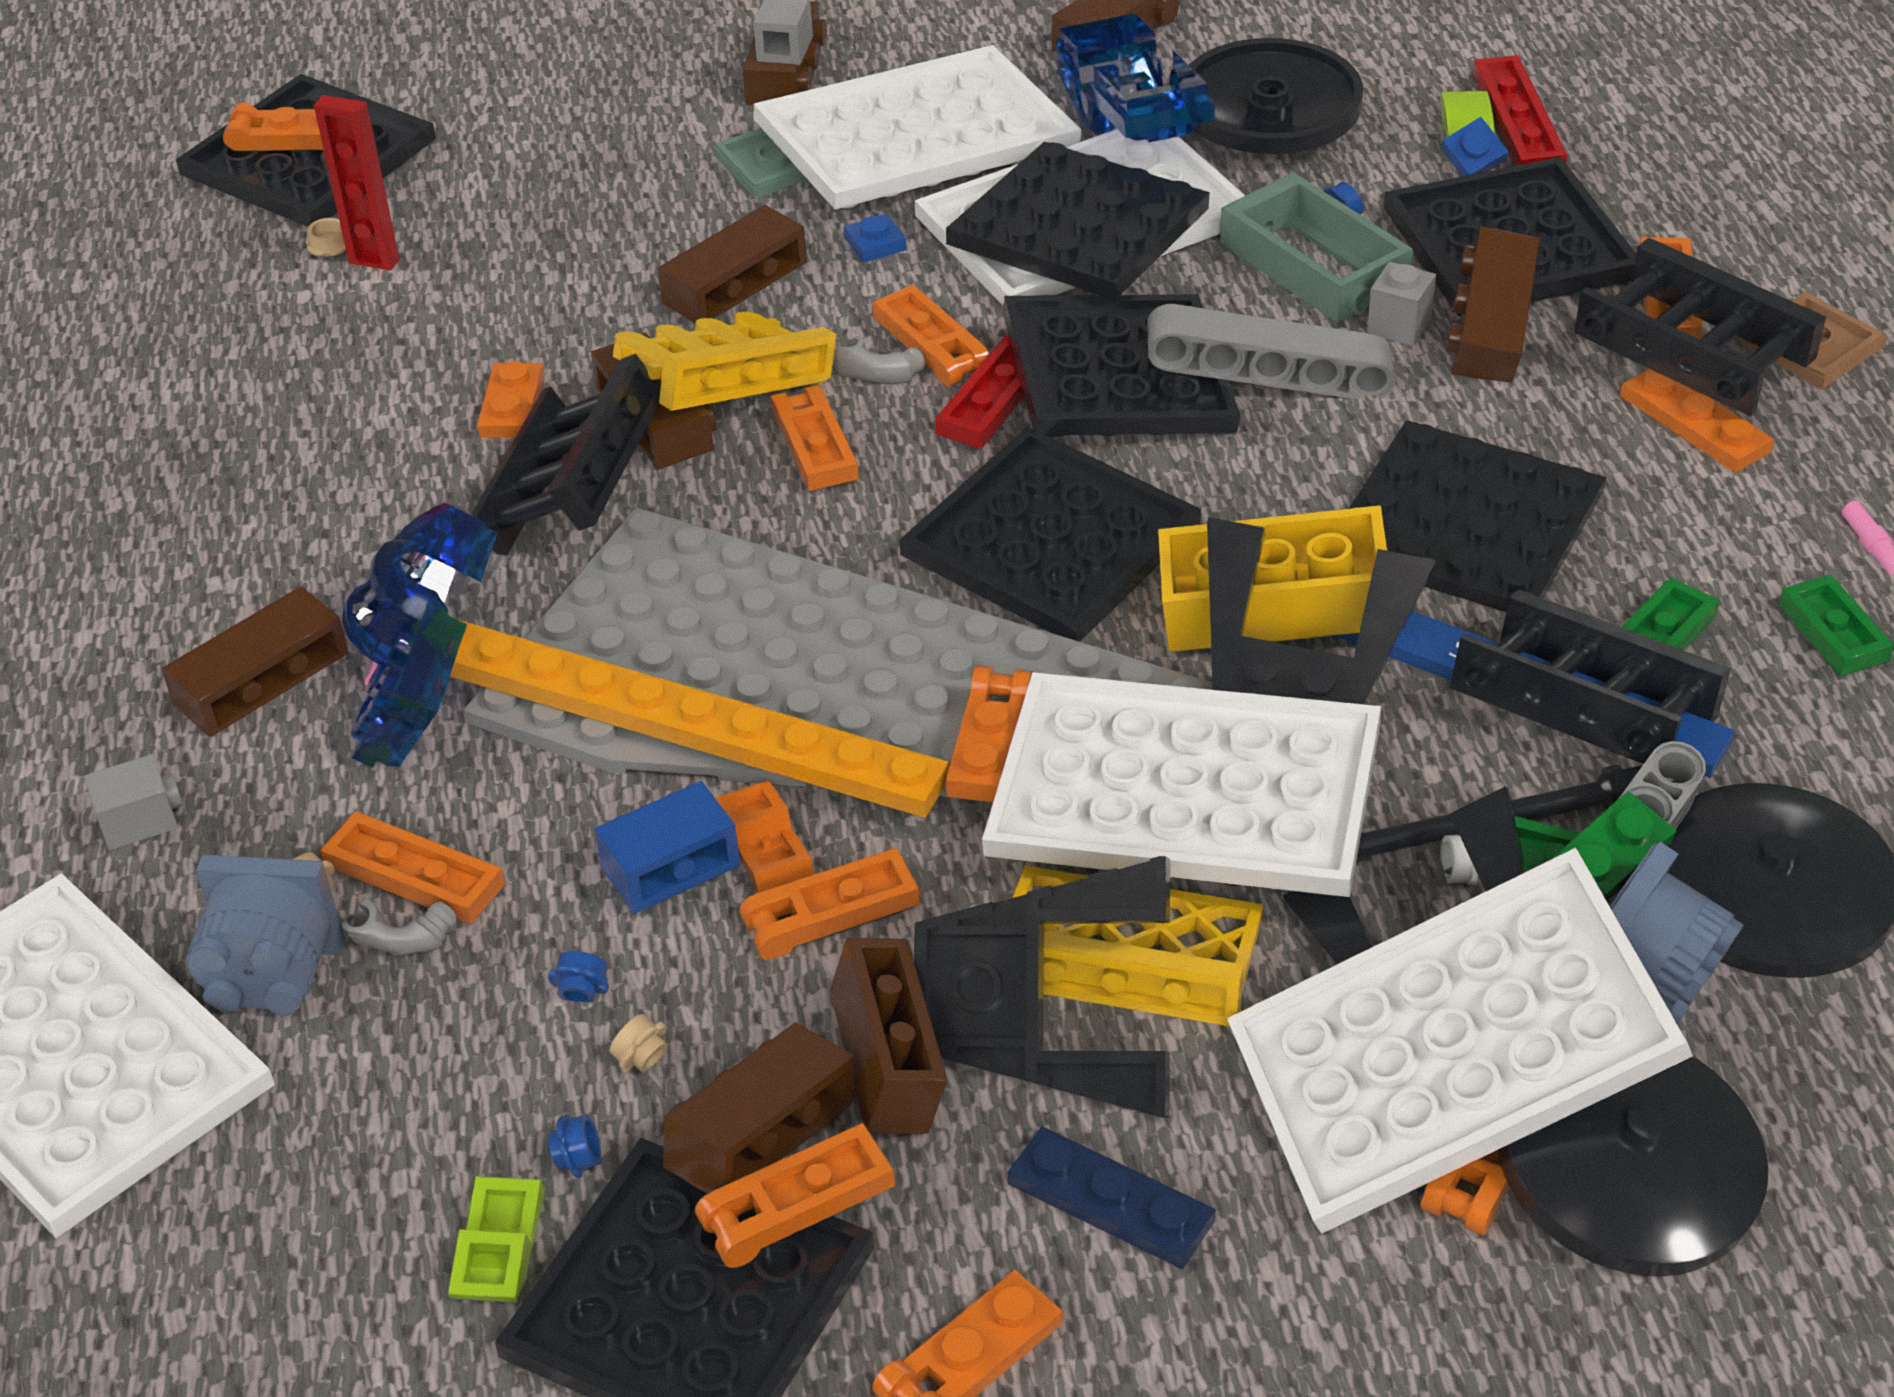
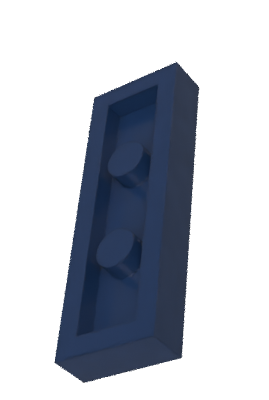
[1007,1126,1216,1270]

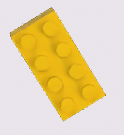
[1158,505,1387,652]

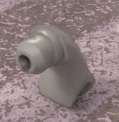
[834,336,926,384]
[341,899,457,956]

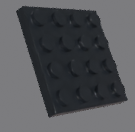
[176,74,436,226]
[946,141,1210,300]
[1384,157,1636,316]
[1002,294,1240,437]
[1349,420,1606,612]
[900,426,1201,642]
[495,1138,874,1397]

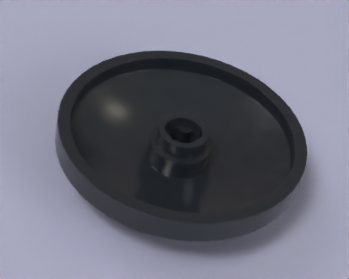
[1179,38,1363,154]
[1667,783,1894,978]
[1497,1057,1769,1276]

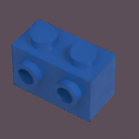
[594,781,740,914]

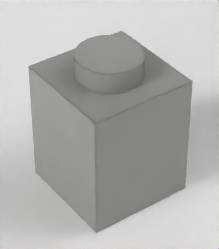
[753,0,813,65]
[1367,262,1436,346]
[84,754,183,850]

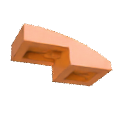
[715,780,814,893]

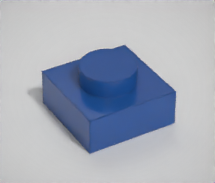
[1440,117,1508,176]
[844,214,907,263]

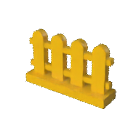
[613,312,837,411]

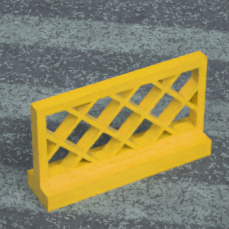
[1012,865,1264,1026]

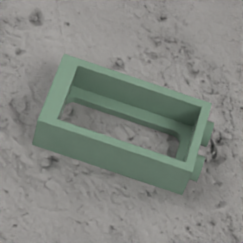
[1220,172,1413,323]

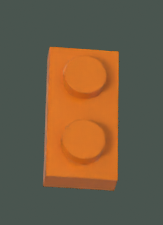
[477,361,545,438]

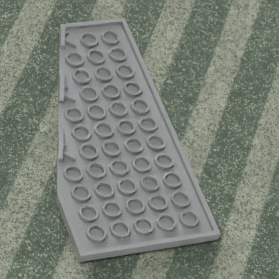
[463,507,1213,797]

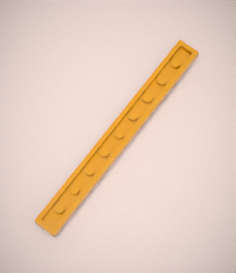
[411,614,949,818]

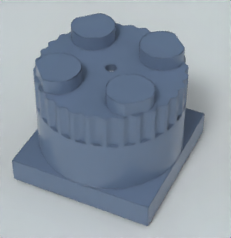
[1610,841,1744,1024]
[186,855,345,1016]

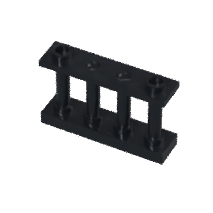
[1574,238,1826,417]
[468,354,661,556]
[1450,590,1731,764]

